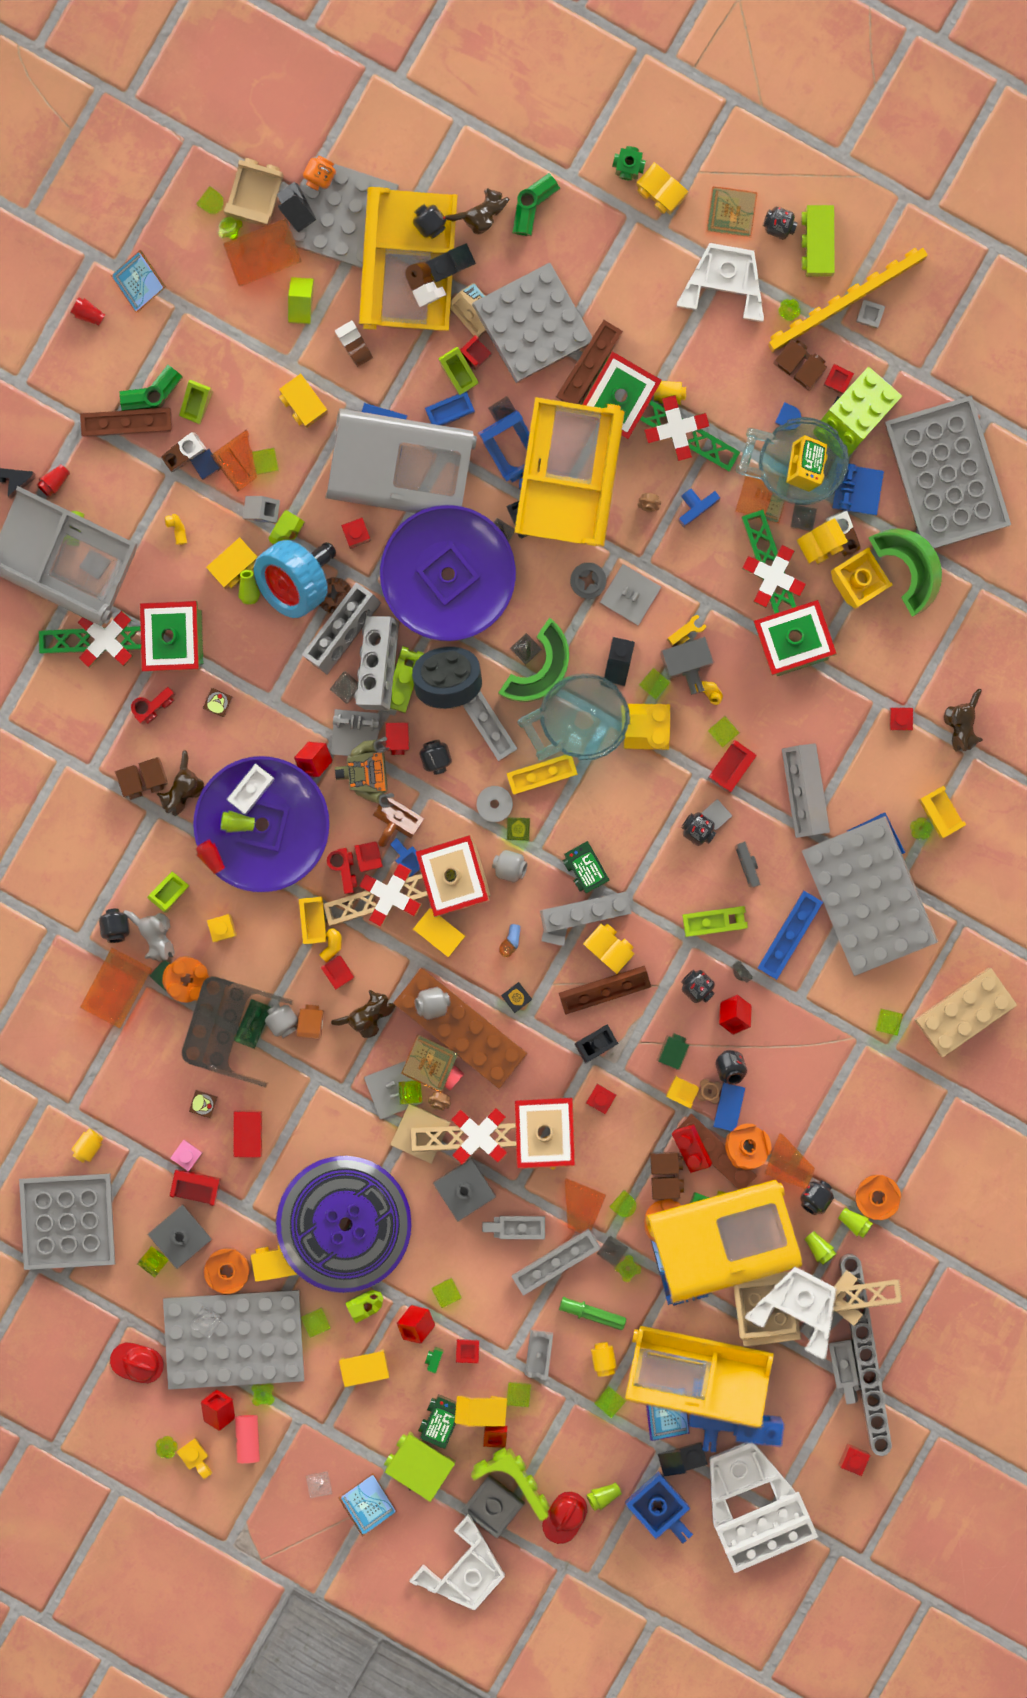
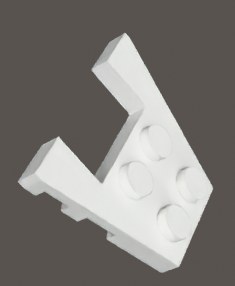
[676,243,764,322]
[745,1267,836,1360]
[709,1443,796,1528]
[410,1514,505,1610]

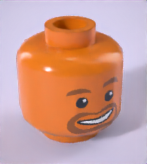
[303,155,336,191]

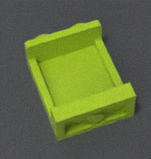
[384,1432,455,1502]

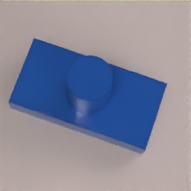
[678,488,720,527]

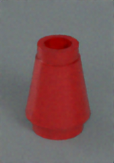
[70,297,105,326]
[37,464,70,497]
[195,839,225,874]

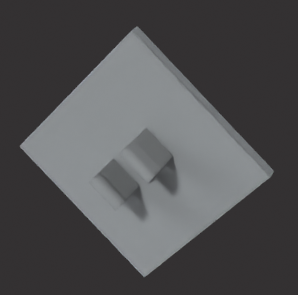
[600,564,661,625]
[364,1061,422,1119]

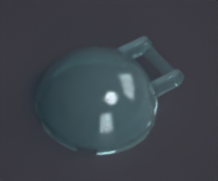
[735,417,849,505]
[517,673,630,760]

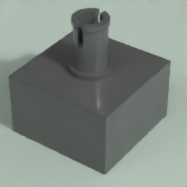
[660,637,714,695]
[433,1157,496,1222]
[148,1205,212,1269]

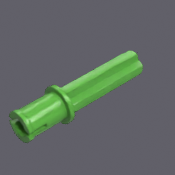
[559,1296,626,1330]

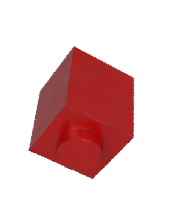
[341,518,371,549]
[386,722,409,755]
[839,1443,870,1477]

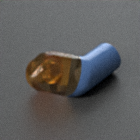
[499,924,521,958]

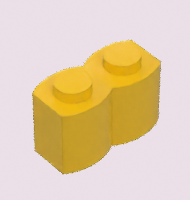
[636,162,688,215]
[796,518,848,565]
[583,924,635,974]

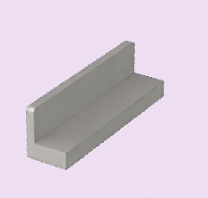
[782,744,830,838]

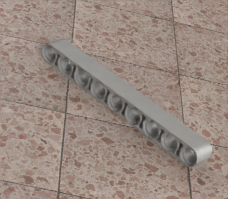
[839,1254,892,1456]

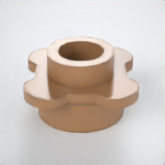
[638,493,661,512]
[698,1079,722,1104]
[428,1092,451,1110]

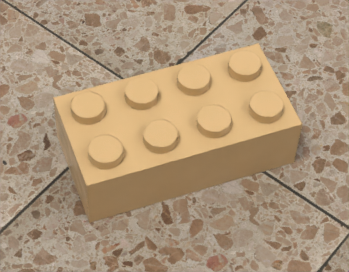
[914,968,1017,1057]

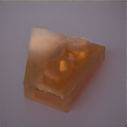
[211,430,257,492]
[764,1133,815,1189]
[565,1178,606,1233]

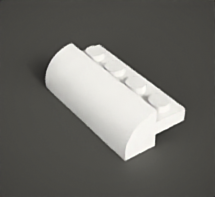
[715,1492,818,1573]

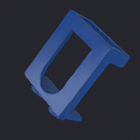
[478,410,541,482]
[733,1415,784,1447]

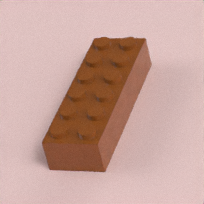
[393,968,528,1089]

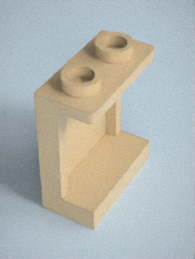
[224,158,284,228]

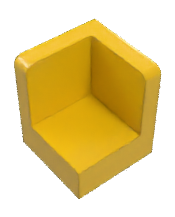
[666,1076,699,1109]

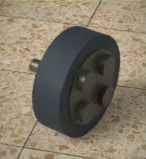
[412,647,482,709]

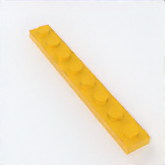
[768,248,928,353]

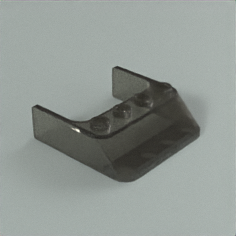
[182,976,294,1088]

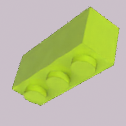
[801,205,835,277]

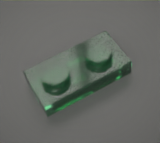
[234,999,272,1049]

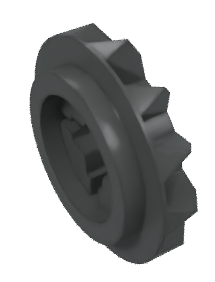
[570,563,606,599]

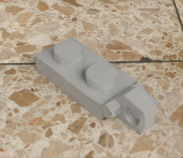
[482,1216,545,1239]
[829,1339,860,1404]

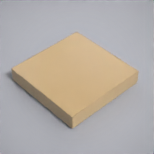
[390,1103,450,1164]

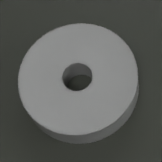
[477,786,513,822]

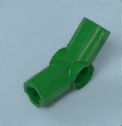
[512,173,560,236]
[119,365,183,411]

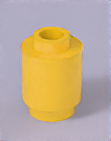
[654,381,686,405]
[72,1128,104,1163]
[591,1342,617,1377]

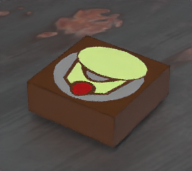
[203,688,233,717]
[189,1090,218,1118]

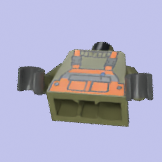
[335,737,394,808]

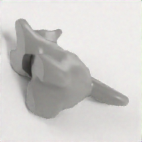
[123,910,174,962]

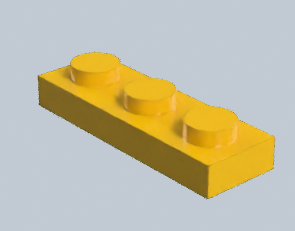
[506,753,578,795]

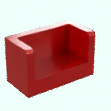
[708,740,757,793]
[233,1111,262,1157]
[169,1169,221,1206]

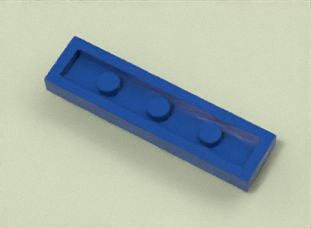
[757,891,823,980]

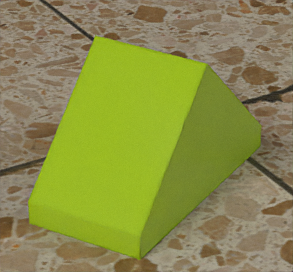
[288,277,314,324]
[438,346,479,395]
[179,380,213,424]
[147,871,189,913]

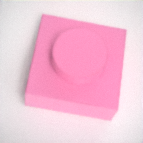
[170,1140,202,1172]

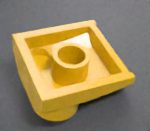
[831,547,893,609]
[624,704,670,750]

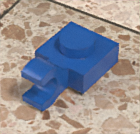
[390,838,420,877]

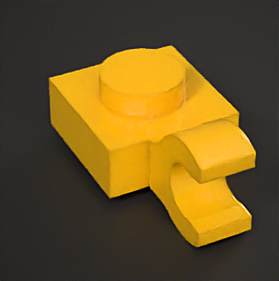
[667,615,706,647]
[177,1438,212,1479]

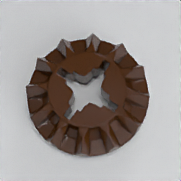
[320,577,351,613]

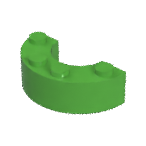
[868,528,942,617]
[498,618,569,702]

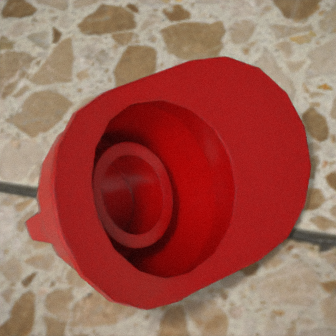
[110,1342,164,1384]
[542,1492,588,1544]

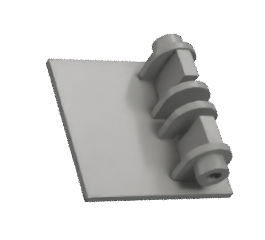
[331,709,380,756]

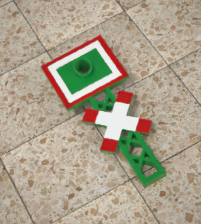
[581,351,740,472]
[742,510,837,677]
[39,601,203,672]

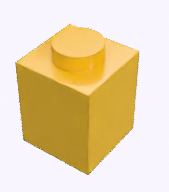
[207,914,237,942]

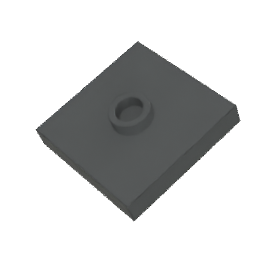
[735,842,761,888]
[462,1475,525,1539]

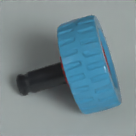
[254,540,336,618]

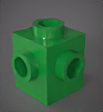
[612,146,646,181]

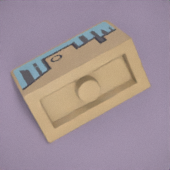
[450,283,486,338]

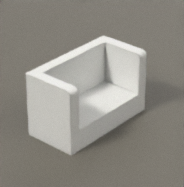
[227,764,275,815]

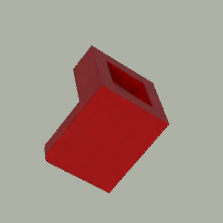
[460,335,492,370]
[294,742,333,777]
[354,841,383,872]
[320,955,355,990]
[719,994,752,1035]
[397,1305,435,1344]
[201,1389,235,1431]

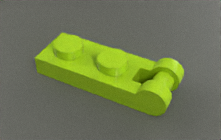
[390,646,424,713]
[682,906,748,937]

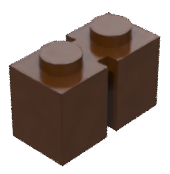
[773,339,827,391]
[115,757,168,800]
[650,1152,684,1200]

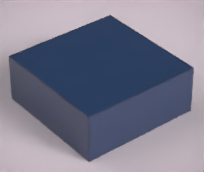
[190,449,222,480]

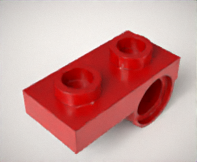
[131,687,176,724]
[327,848,358,894]

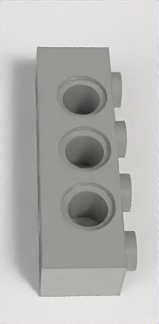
[302,583,381,674]
[355,616,399,710]

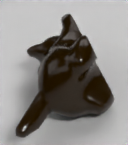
[445,188,510,234]
[943,688,983,751]
[157,750,204,816]
[331,990,396,1038]

